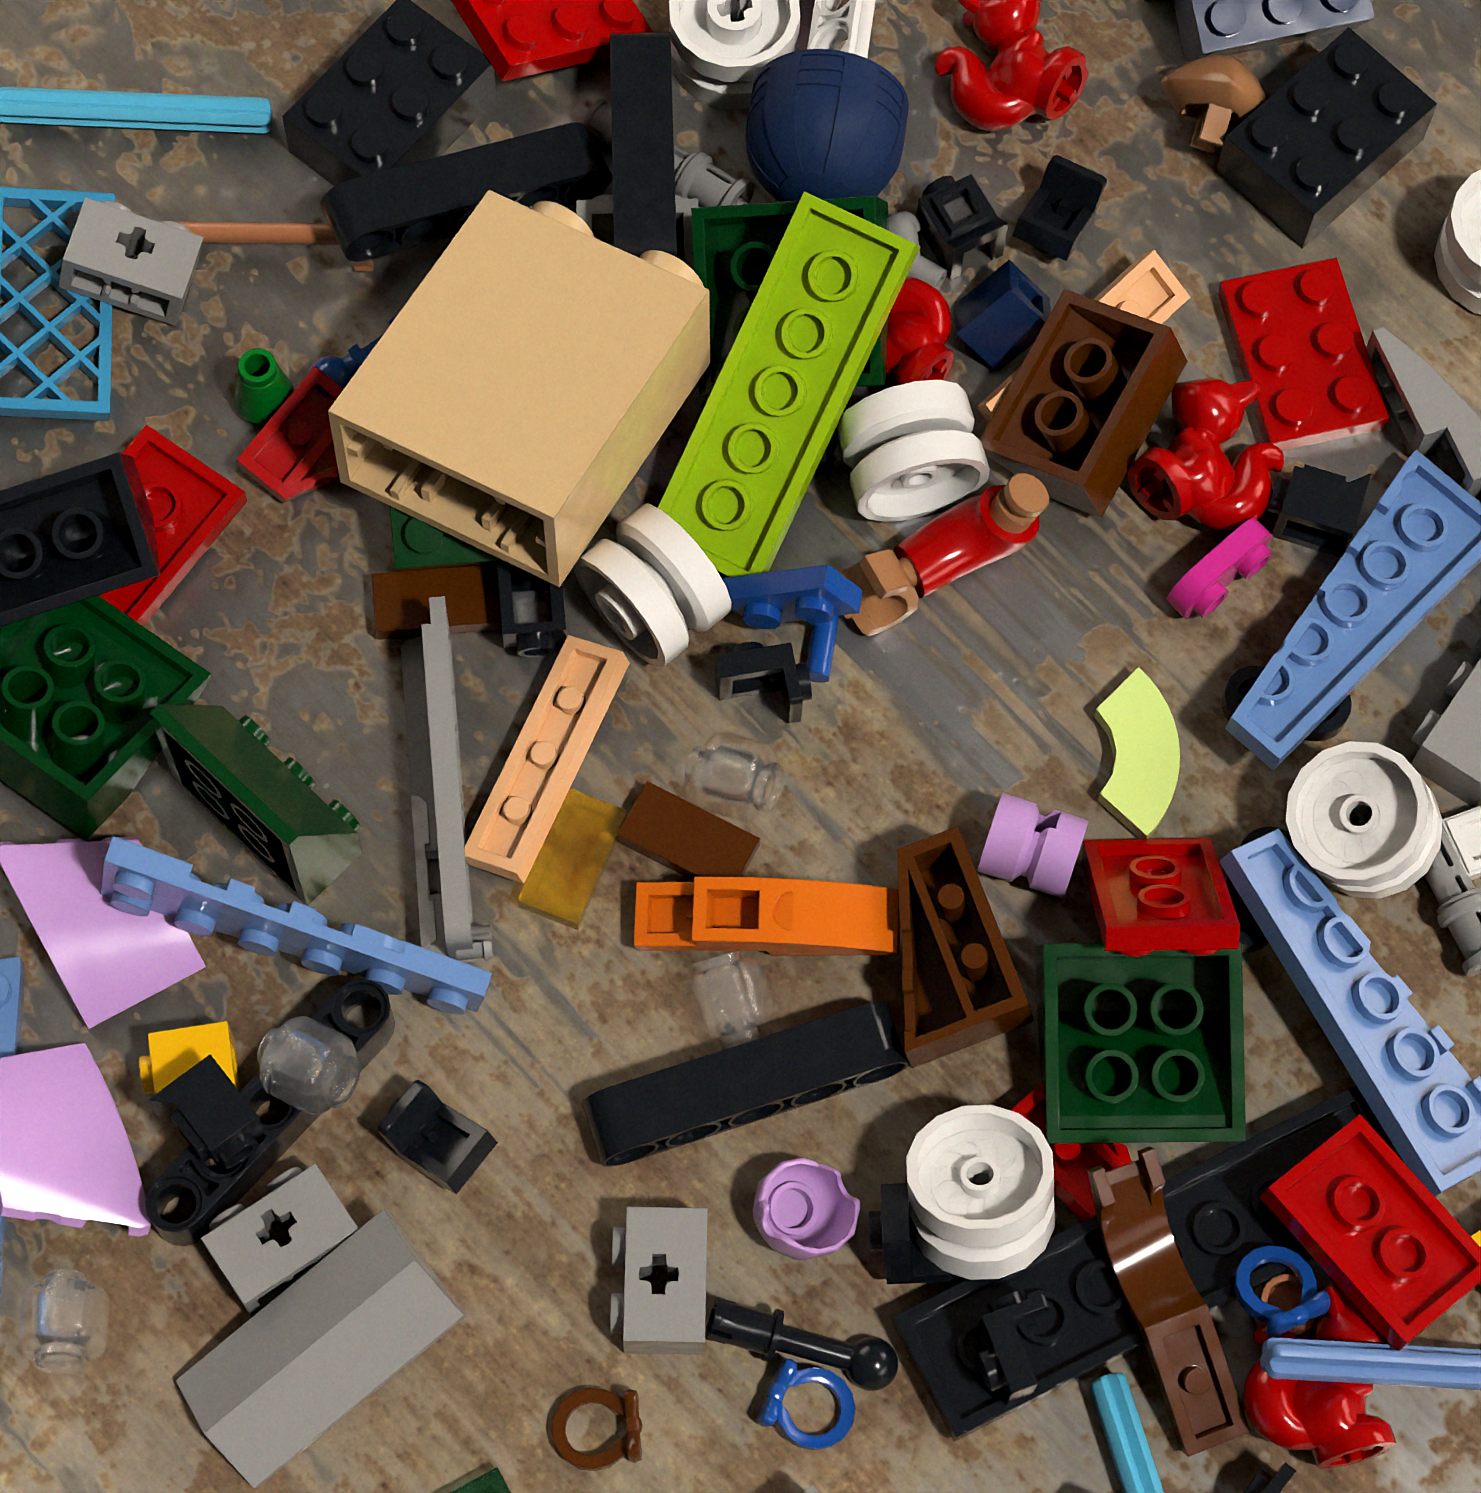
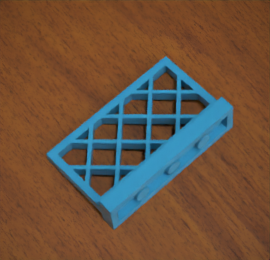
[0,187,115,421]

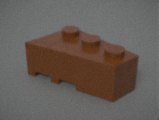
[897,826,1034,1068]

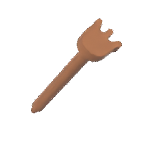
[158,221,374,272]

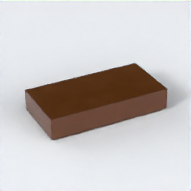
[372,564,502,640]
[617,781,760,881]

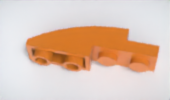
[634,877,900,956]

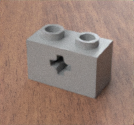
[58,197,204,326]
[201,1163,359,1318]
[610,1207,708,1355]

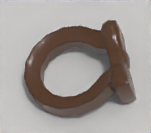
[551,1388,643,1471]

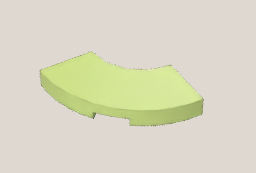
[1094,667,1180,839]

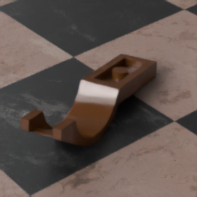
[1087,1146,1250,1457]

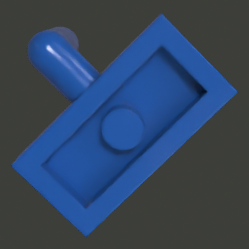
[723,564,863,683]

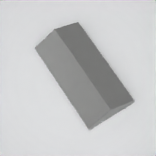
[176,1209,467,1488]

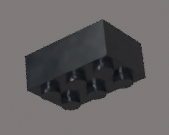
[282,0,497,186]
[1215,27,1437,249]

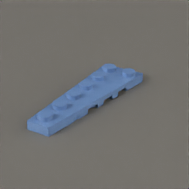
[1225,450,1481,771]
[1219,829,1481,1196]
[101,836,492,1015]

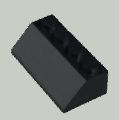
[0,452,161,627]

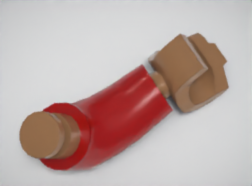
[839,473,1049,636]

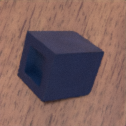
[955,260,1051,370]

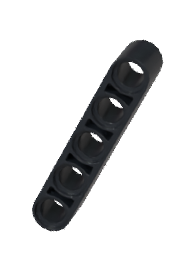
[610,32,677,258]
[320,122,613,262]
[145,979,395,1246]
[582,1002,908,1167]

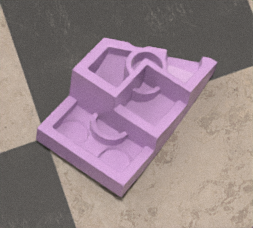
[0,836,206,1029]
[0,1043,151,1237]

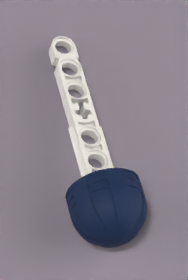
[745,0,909,202]

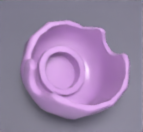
[753,1158,861,1260]

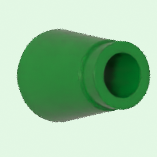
[234,348,295,425]

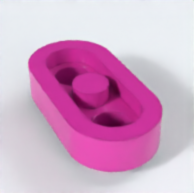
[1166,518,1273,619]

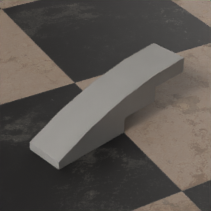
[1366,327,1481,500]

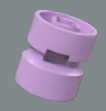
[977,792,1089,899]

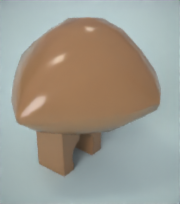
[1161,54,1266,153]

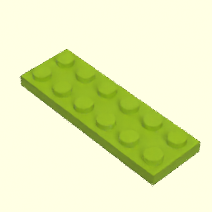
[658,191,921,577]

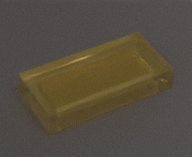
[518,788,627,930]

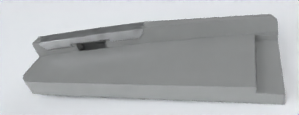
[401,596,493,963]

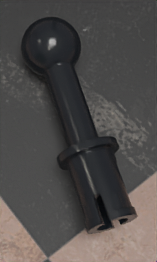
[705,1297,898,1391]

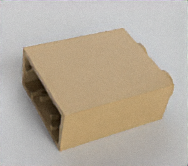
[328,190,710,587]

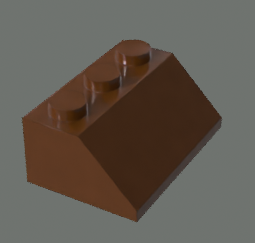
[980,289,1188,518]

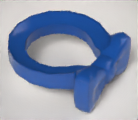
[1234,1245,1331,1338]
[756,1358,856,1451]

